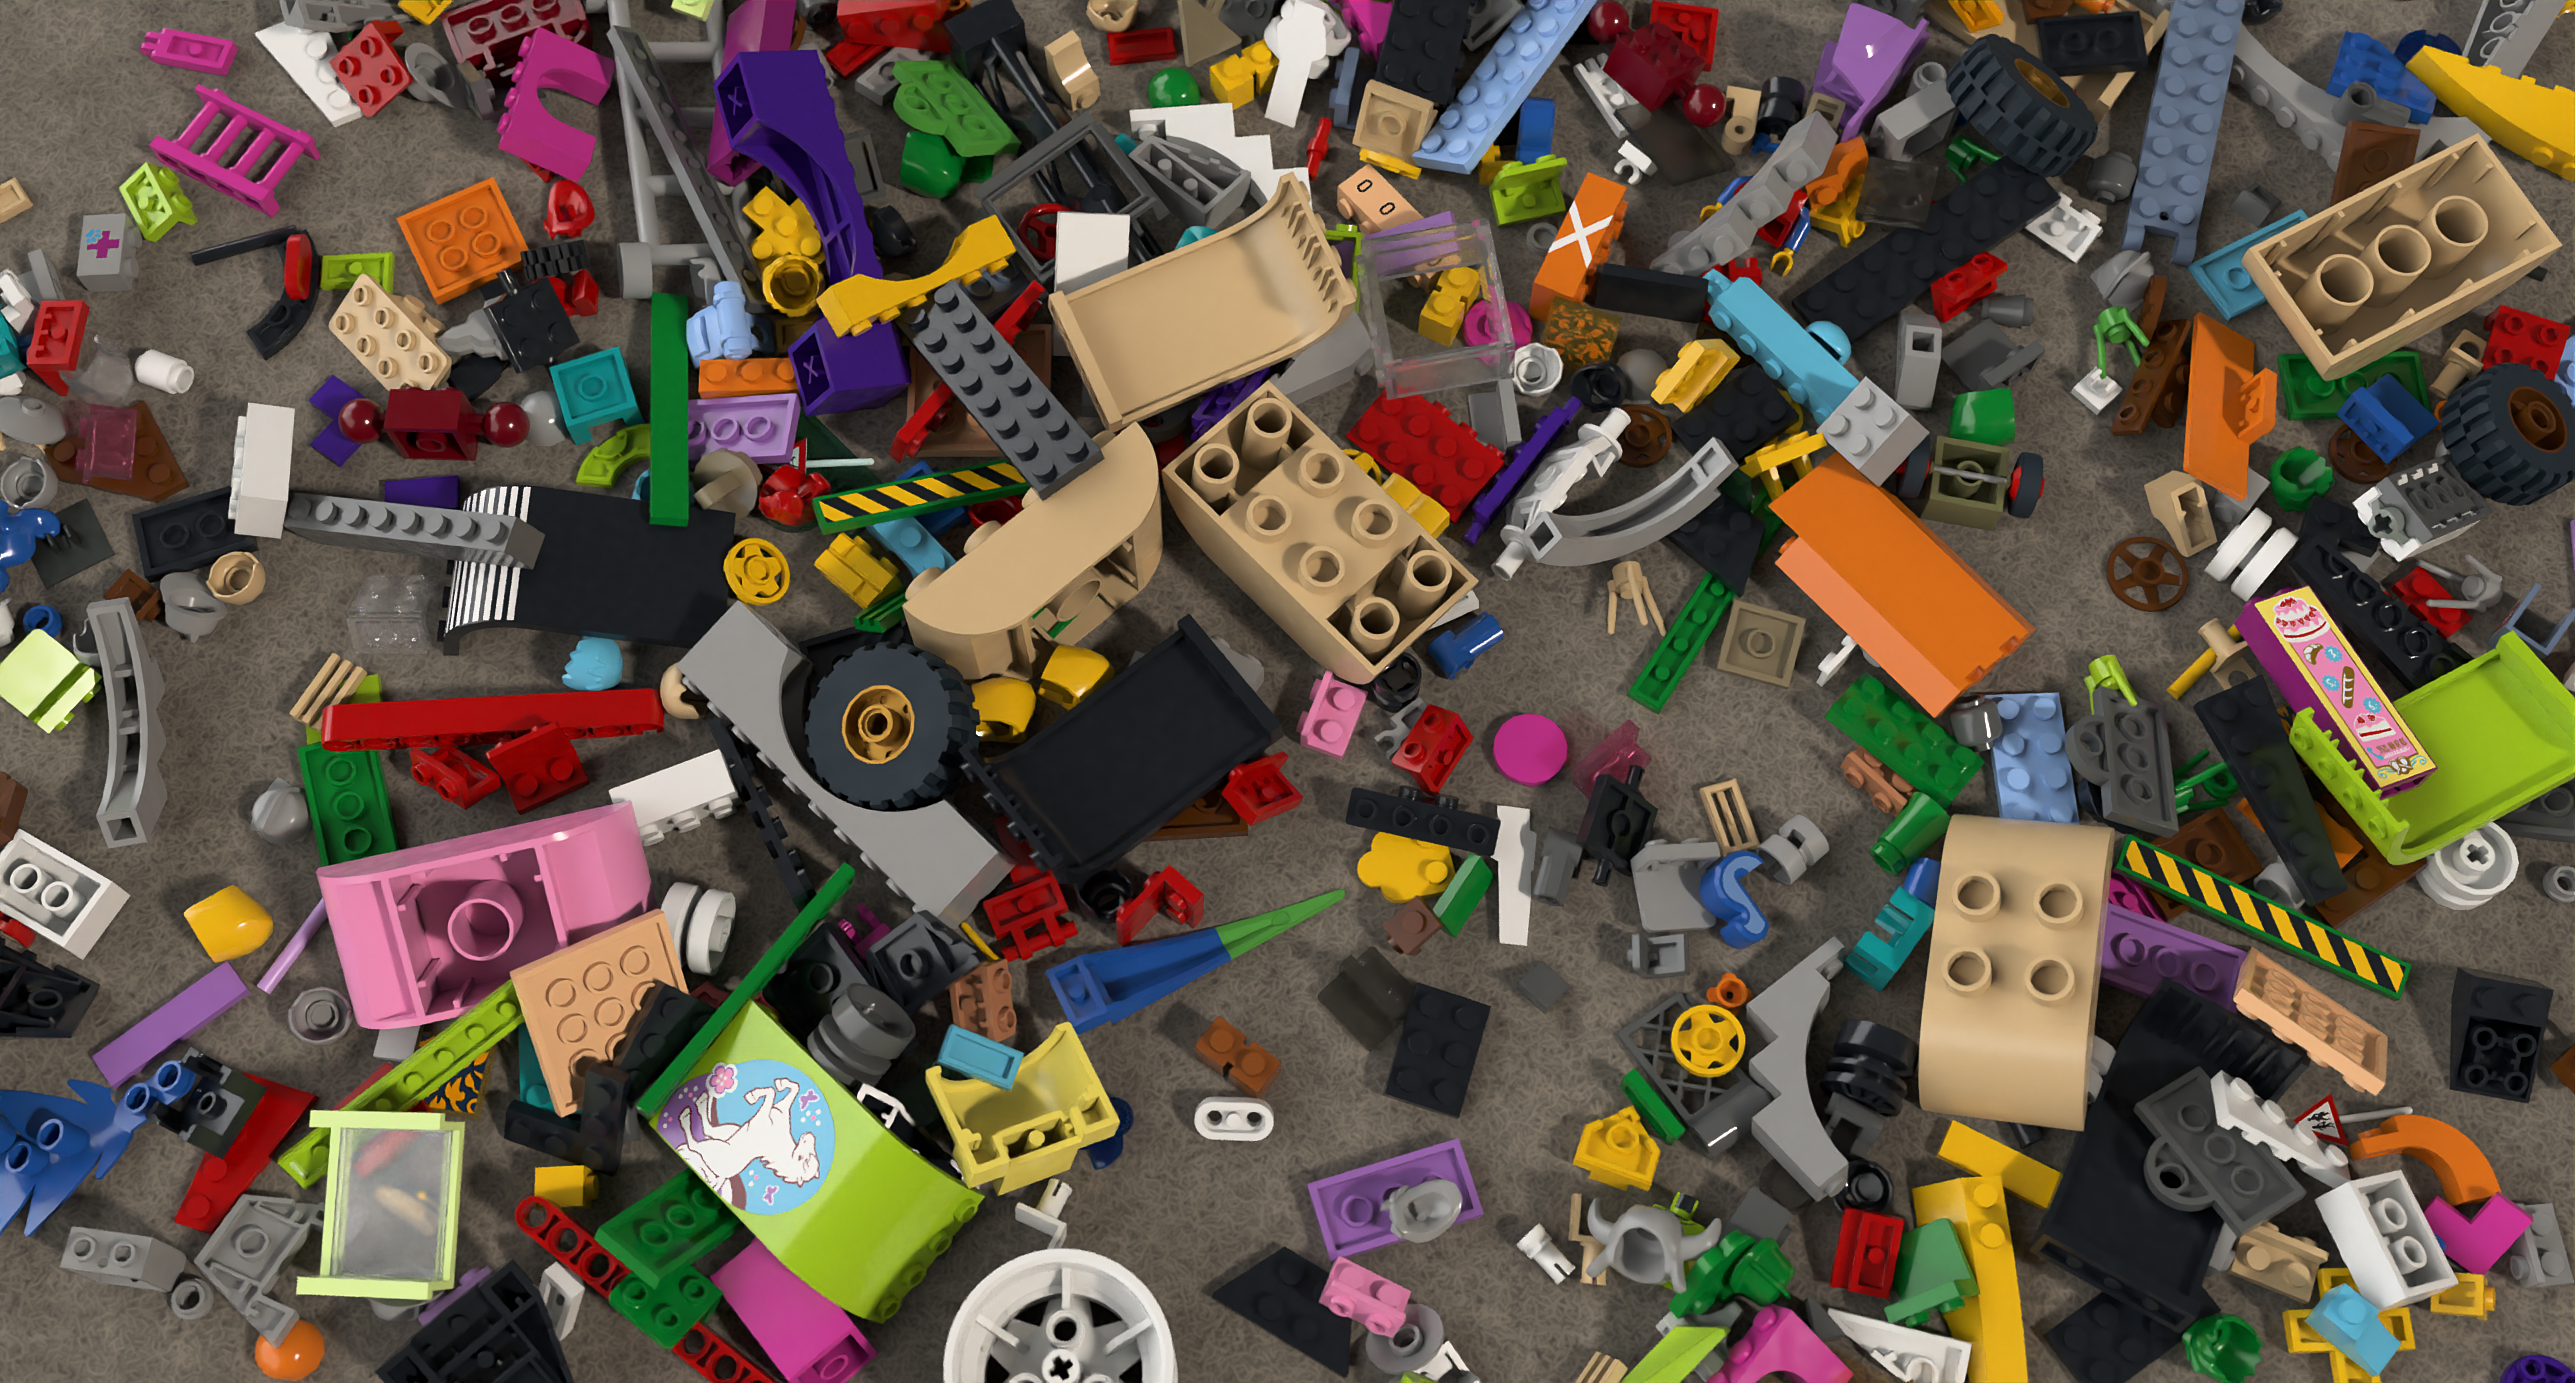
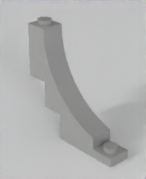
[1746,936,1849,1203]

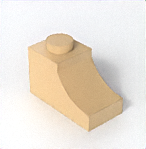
[1045,30,1100,112]
[2144,470,2217,557]

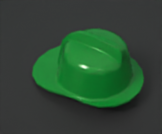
[1729,1237,1795,1307]

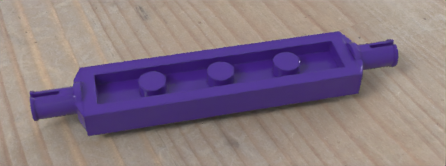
[1191,362,1280,442]
[1461,396,1582,547]

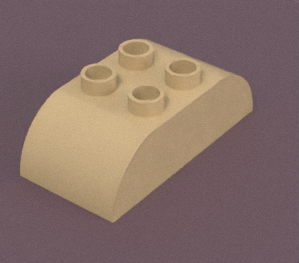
[2241,133,2562,381]
[1919,814,2115,1132]

